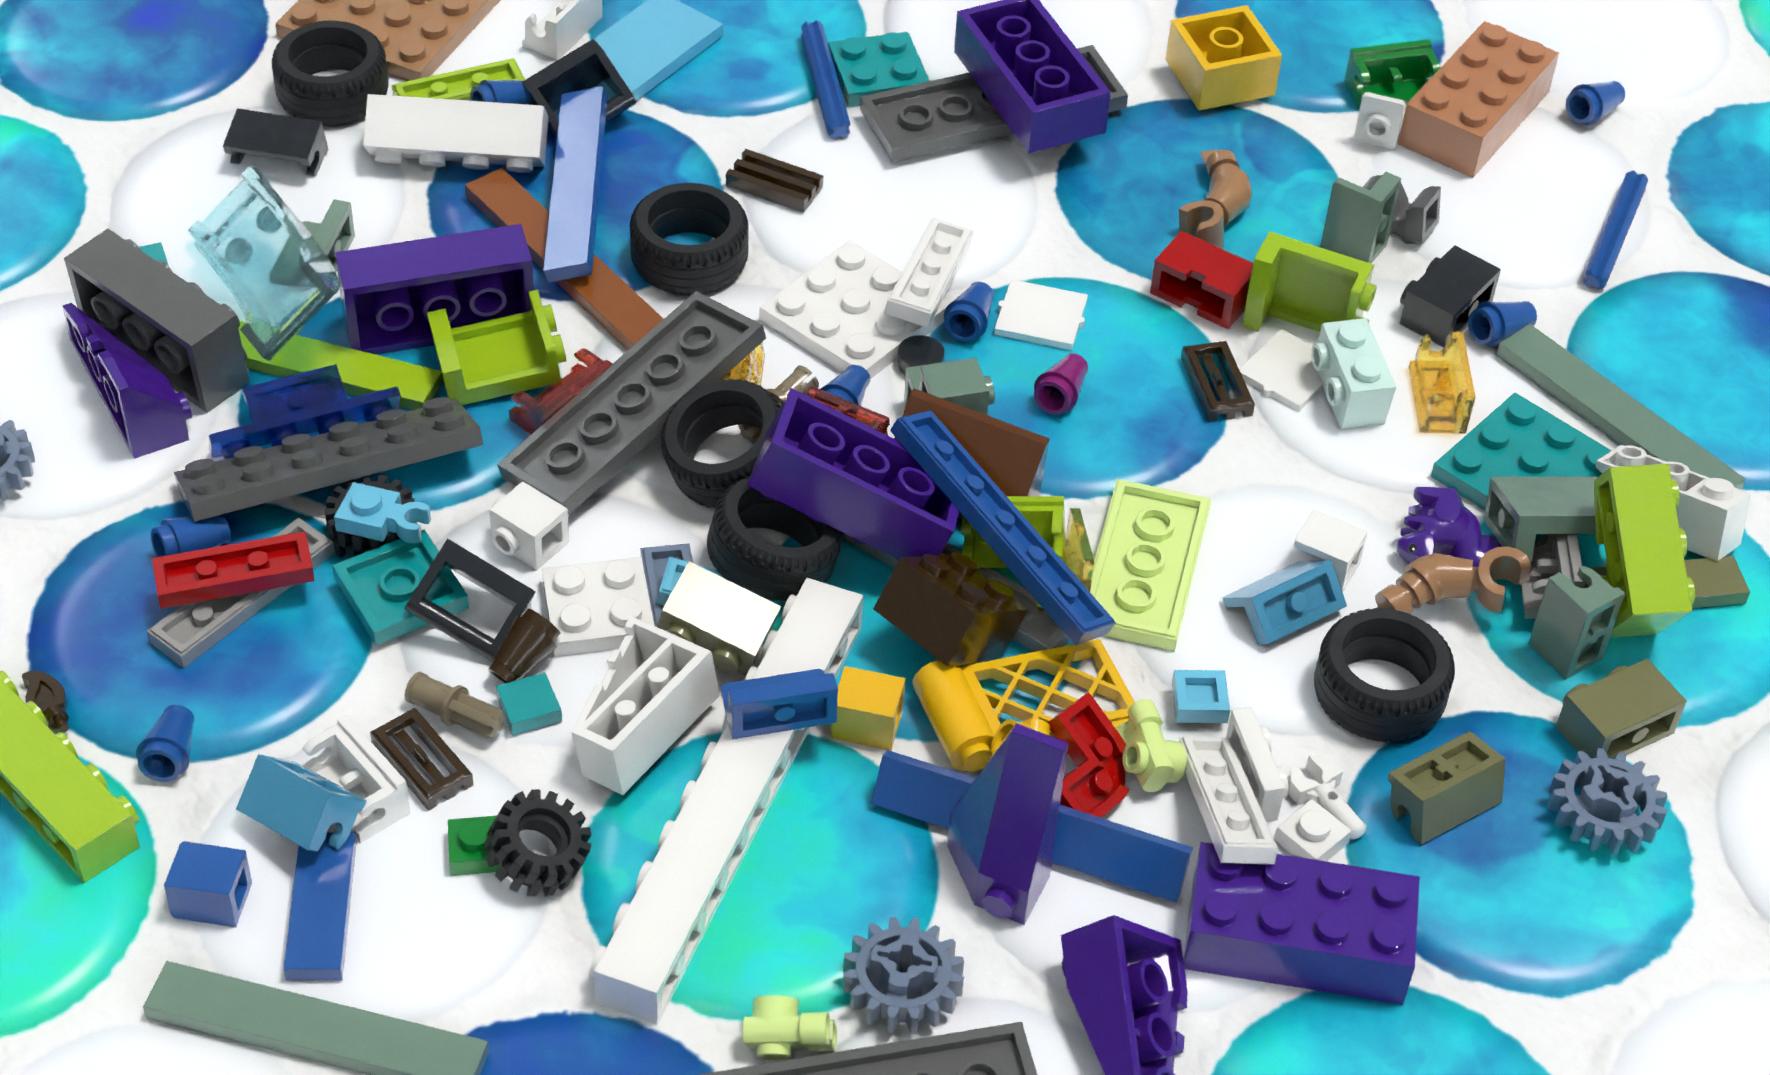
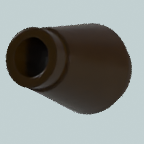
[488,608,561,683]

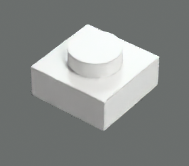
[1274,799,1352,862]

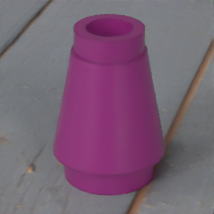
[1034,353,1088,414]

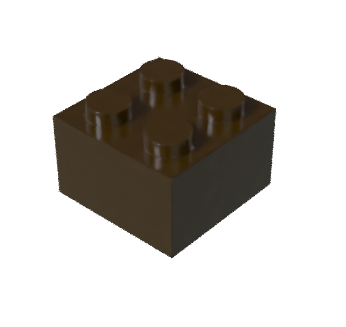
[873,552,1028,666]

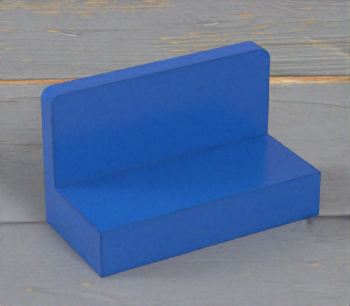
[721,669,838,739]

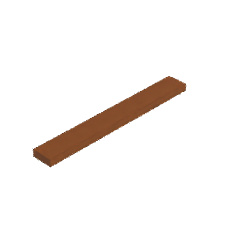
[465,168,664,350]

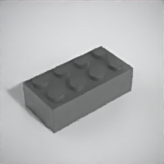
[64,229,250,413]

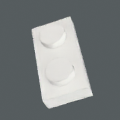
[1226,706,1289,822]

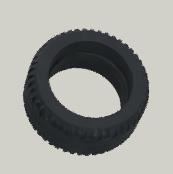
[271,21,389,126]
[629,183,749,295]
[661,379,780,509]
[707,477,843,601]
[1314,608,1455,742]

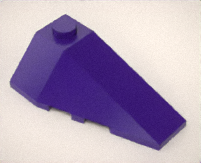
[1061,915,1188,1075]

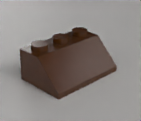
[894,388,1050,522]

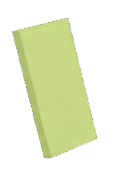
[1087,479,1212,652]

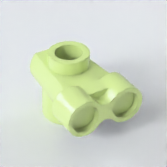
[1116,699,1187,792]
[743,995,837,1060]

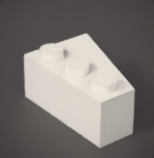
[571,616,720,795]

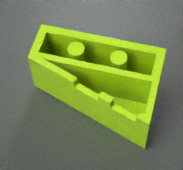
[1594,464,1695,637]

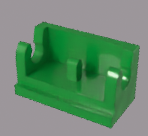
[1344,39,1441,110]

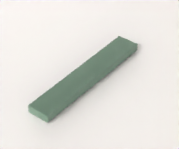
[1497,324,1746,490]
[143,961,489,1075]

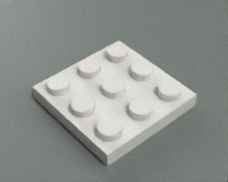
[759,240,951,379]

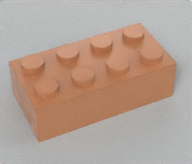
[1398,21,1559,178]

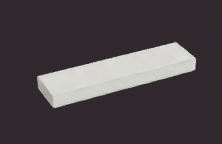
[884,218,974,328]
[1179,736,1278,864]

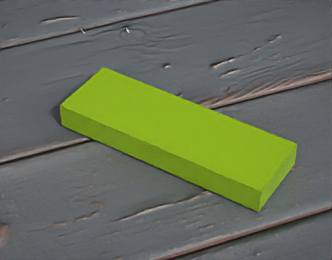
[392,58,526,101]

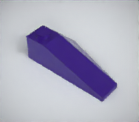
[62,303,192,459]
[947,723,1068,925]

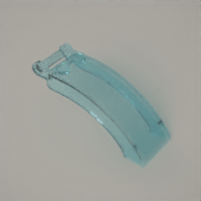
[188,165,340,361]

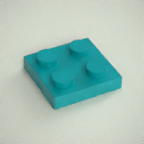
[828,32,930,107]
[332,529,469,646]

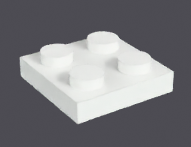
[542,557,654,657]

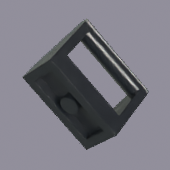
[521,39,636,140]
[404,538,536,662]

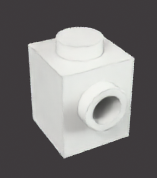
[489,481,569,571]

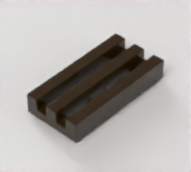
[726,149,824,212]
[1181,341,1255,422]
[370,708,474,811]

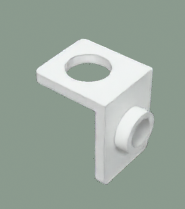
[1354,92,1405,150]

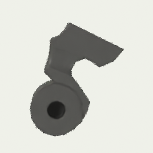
[1363,175,1441,244]

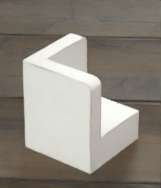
[1294,509,1368,592]

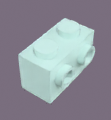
[1311,318,1396,430]

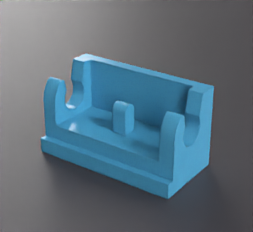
[236,754,367,852]

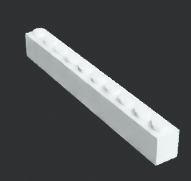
[589,578,864,1025]

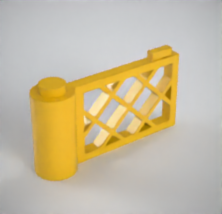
[912,639,1135,772]

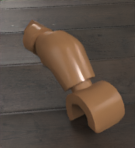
[1179,149,1252,249]
[1375,546,1532,614]

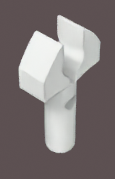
[1288,754,1366,840]

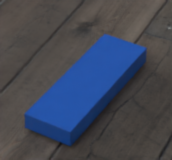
[284,832,357,980]

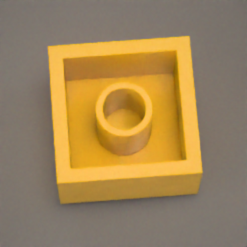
[1165,5,1282,110]

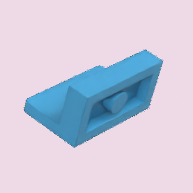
[1222,560,1347,644]

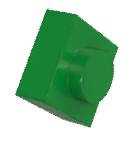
[447,815,500,876]

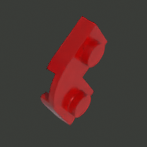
[1047,692,1129,818]

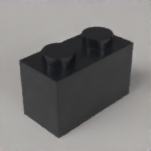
[1400,245,1501,349]

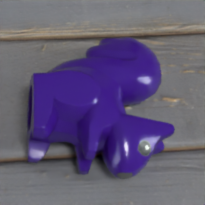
[1396,487,1502,567]

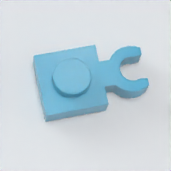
[334,482,431,543]

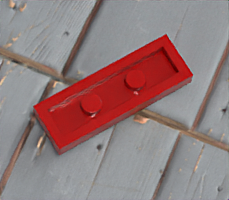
[152,531,315,609]

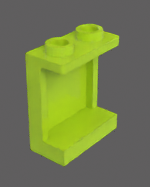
[1242,231,1377,332]
[427,290,566,405]

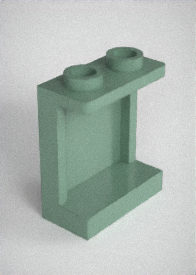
[1484,477,1598,561]

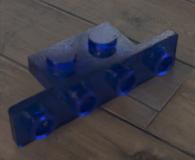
[209,364,401,459]

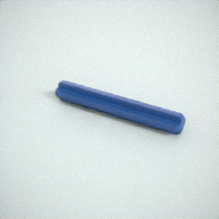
[801,20,851,139]
[1582,170,1648,290]

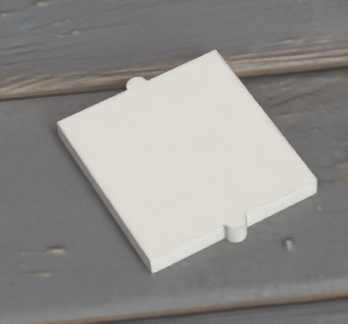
[994,279,1088,351]
[1239,329,1323,412]

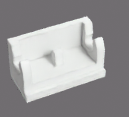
[522,0,603,60]
[302,715,410,843]

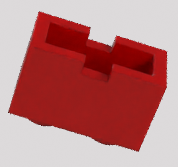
[1150,231,1253,329]

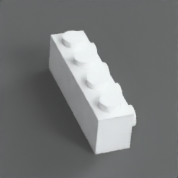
[363,94,548,173]

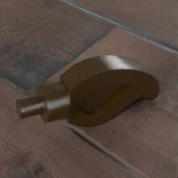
[22,671,69,733]

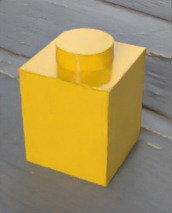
[831,666,905,750]

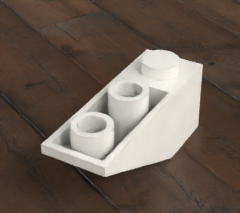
[1596,445,1751,562]

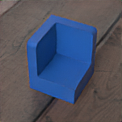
[164,841,252,927]

